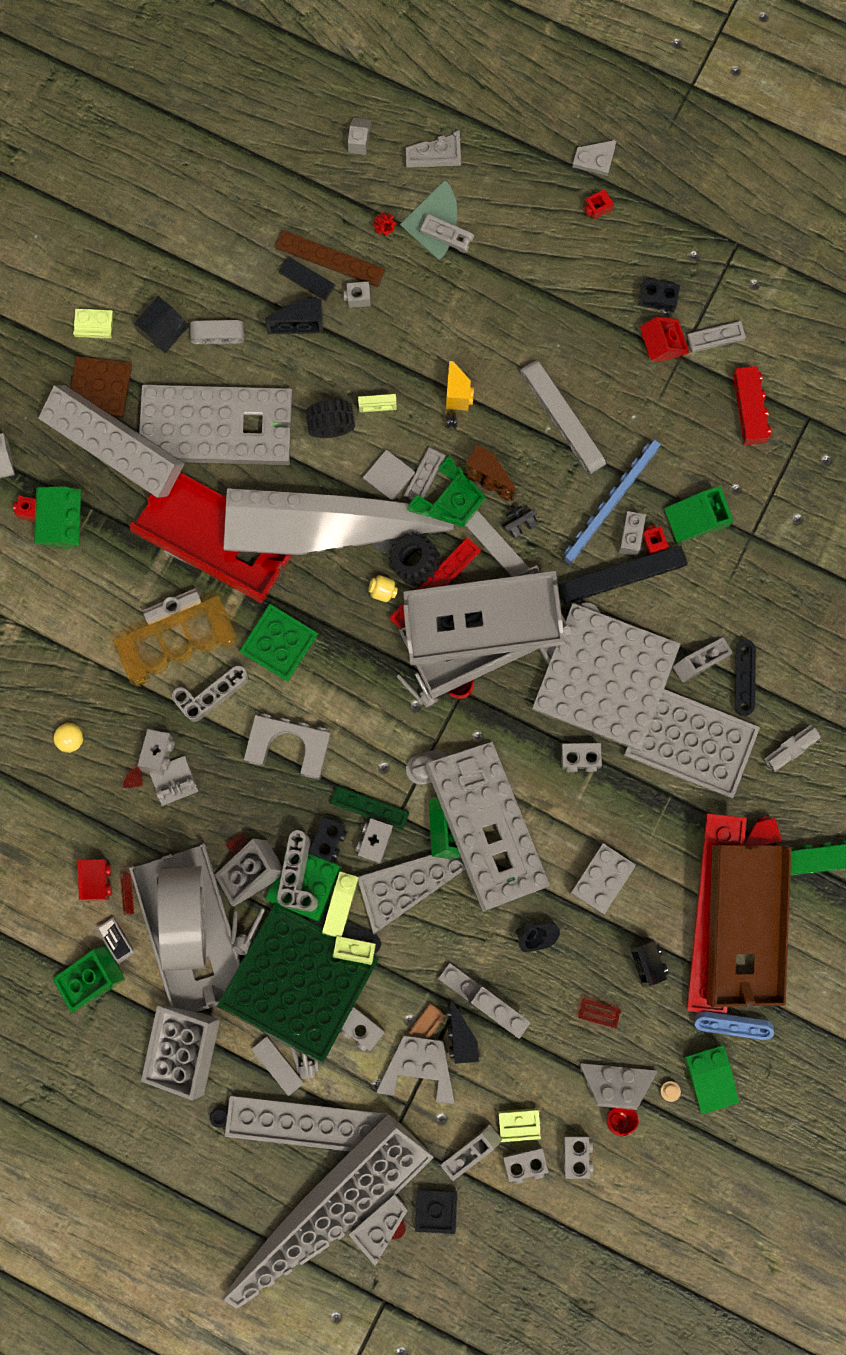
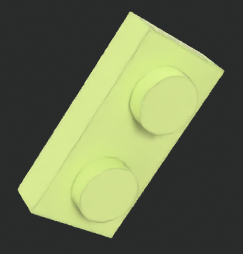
[333,936,375,965]

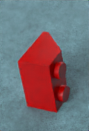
[640,317,690,362]
[77,860,112,902]

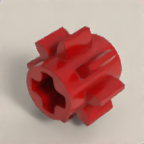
[372,211,396,236]

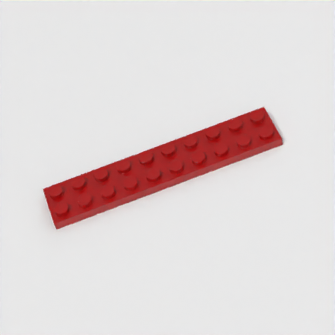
[686,813,747,1015]

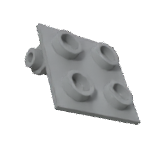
[150,756,198,806]

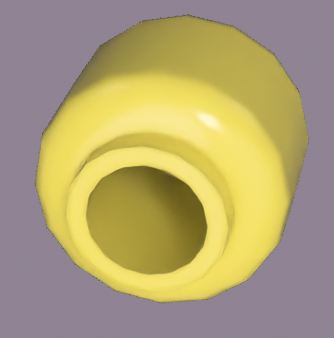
[368,575,398,602]

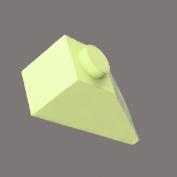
[322,872,358,937]

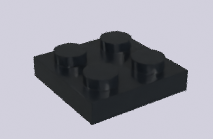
[415,1189,457,1234]

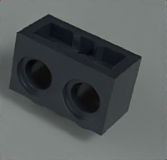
[638,278,680,313]
[309,817,348,862]

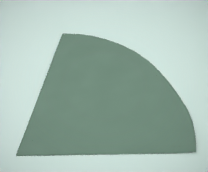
[400,180,457,260]

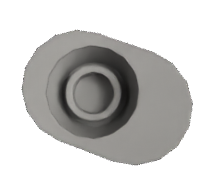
[406,750,448,785]

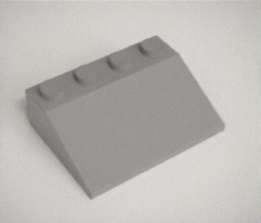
[141,1005,220,1100]

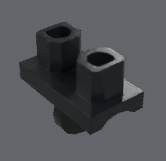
[501,504,538,538]

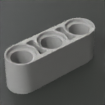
[190,320,244,344]

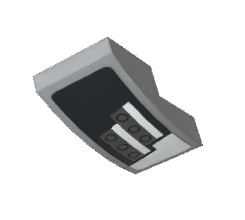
[97,918,135,964]

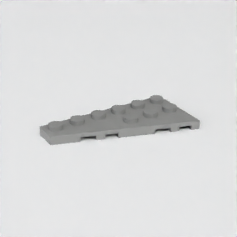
[358,855,466,934]

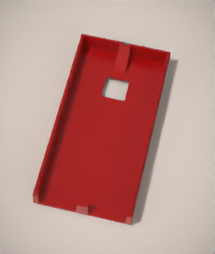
[130,472,293,603]

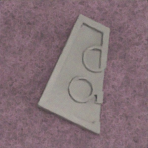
[406,131,461,167]
[349,1194,408,1266]

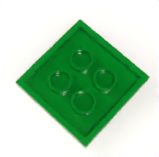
[239,604,319,682]
[266,849,342,922]

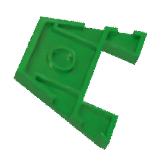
[407,456,486,527]

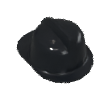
[515,921,560,952]

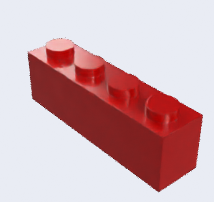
[732,366,771,446]

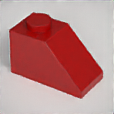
[744,816,782,845]

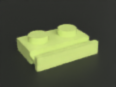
[73,309,114,338]
[358,394,397,412]
[498,1108,541,1142]

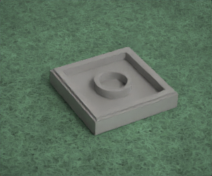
[363,450,416,502]

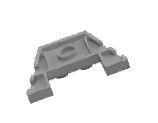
[377,1035,454,1104]

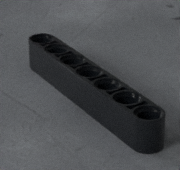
[558,546,688,604]

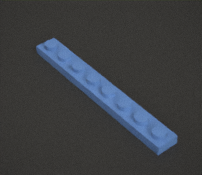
[564,440,661,565]

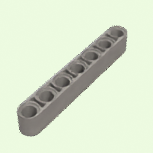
[520,360,606,475]

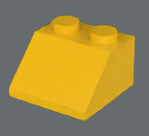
[446,361,474,411]

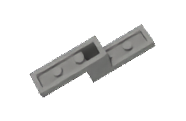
[438,963,531,1039]

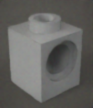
[344,282,371,308]

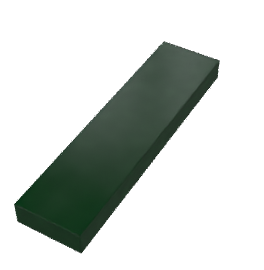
[330,786,410,831]

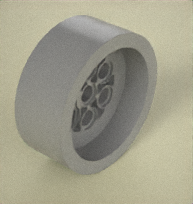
[158,866,206,971]

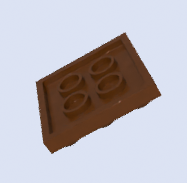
[71,356,132,418]

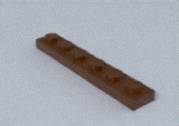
[276,230,385,287]

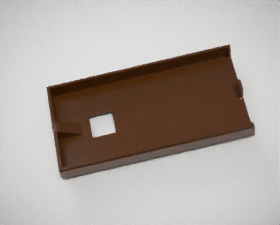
[707,845,791,1007]

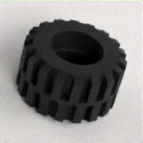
[305,400,355,438]
[388,532,441,585]

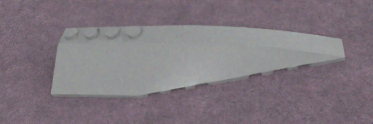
[224,488,454,555]
[222,1114,434,1309]

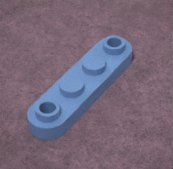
[695,1012,774,1040]

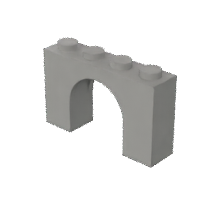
[244,714,331,780]

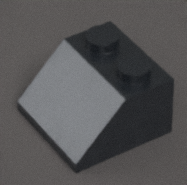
[134,296,189,353]

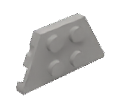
[580,1063,657,1110]

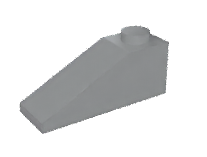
[673,638,733,683]
[440,1124,502,1181]

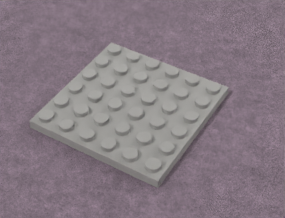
[532,603,680,751]

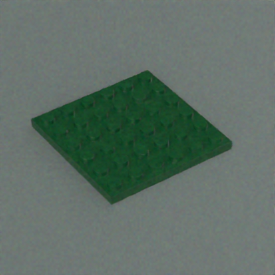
[217,903,379,1064]

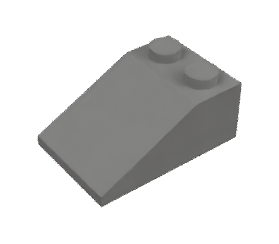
[215,839,283,906]

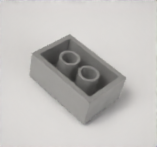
[569,843,636,915]

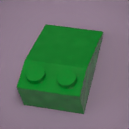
[53,946,125,1013]
[683,1045,739,1115]

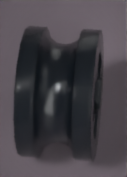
[446,412,457,429]

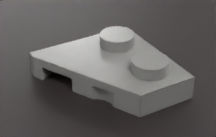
[573,140,617,176]

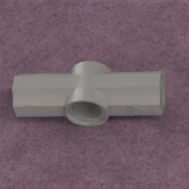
[142,588,202,626]
[764,725,821,772]

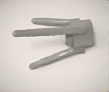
[397,673,439,708]
[229,908,265,955]
[290,1047,319,1079]

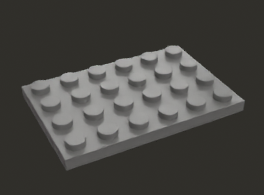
[624,689,760,799]

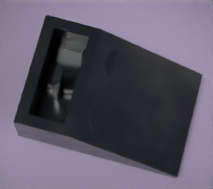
[446,1002,479,1064]

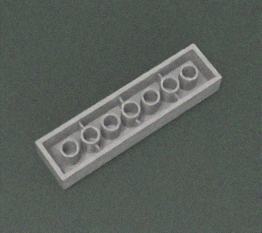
[38,385,184,498]

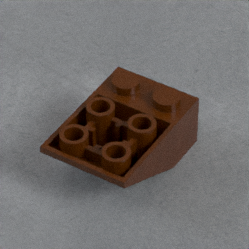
[465,444,517,501]

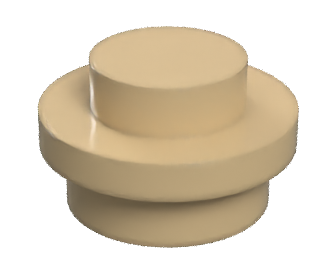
[660,1081,681,1102]

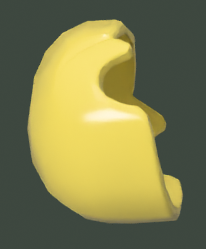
[54,722,83,753]

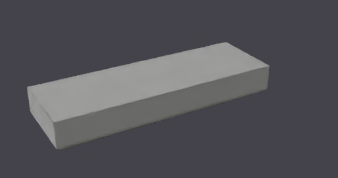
[687,321,746,353]
[404,447,446,501]
[252,1036,304,1096]

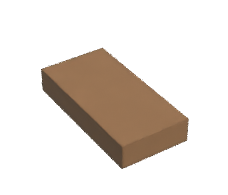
[407,1003,446,1039]

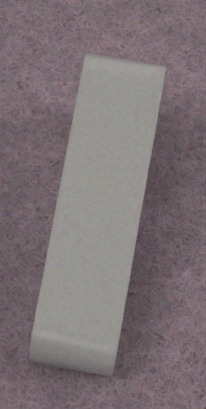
[172,666,248,722]
[277,830,318,912]

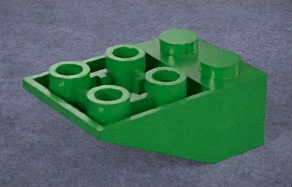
[664,486,734,544]

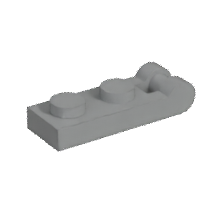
[420,214,474,253]

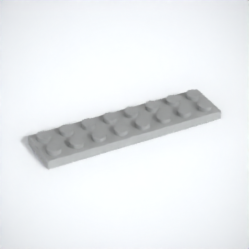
[225,1096,388,1151]

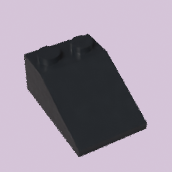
[265,297,324,334]
[630,941,669,987]

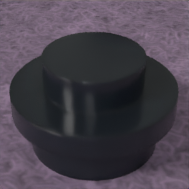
[210,1107,228,1128]

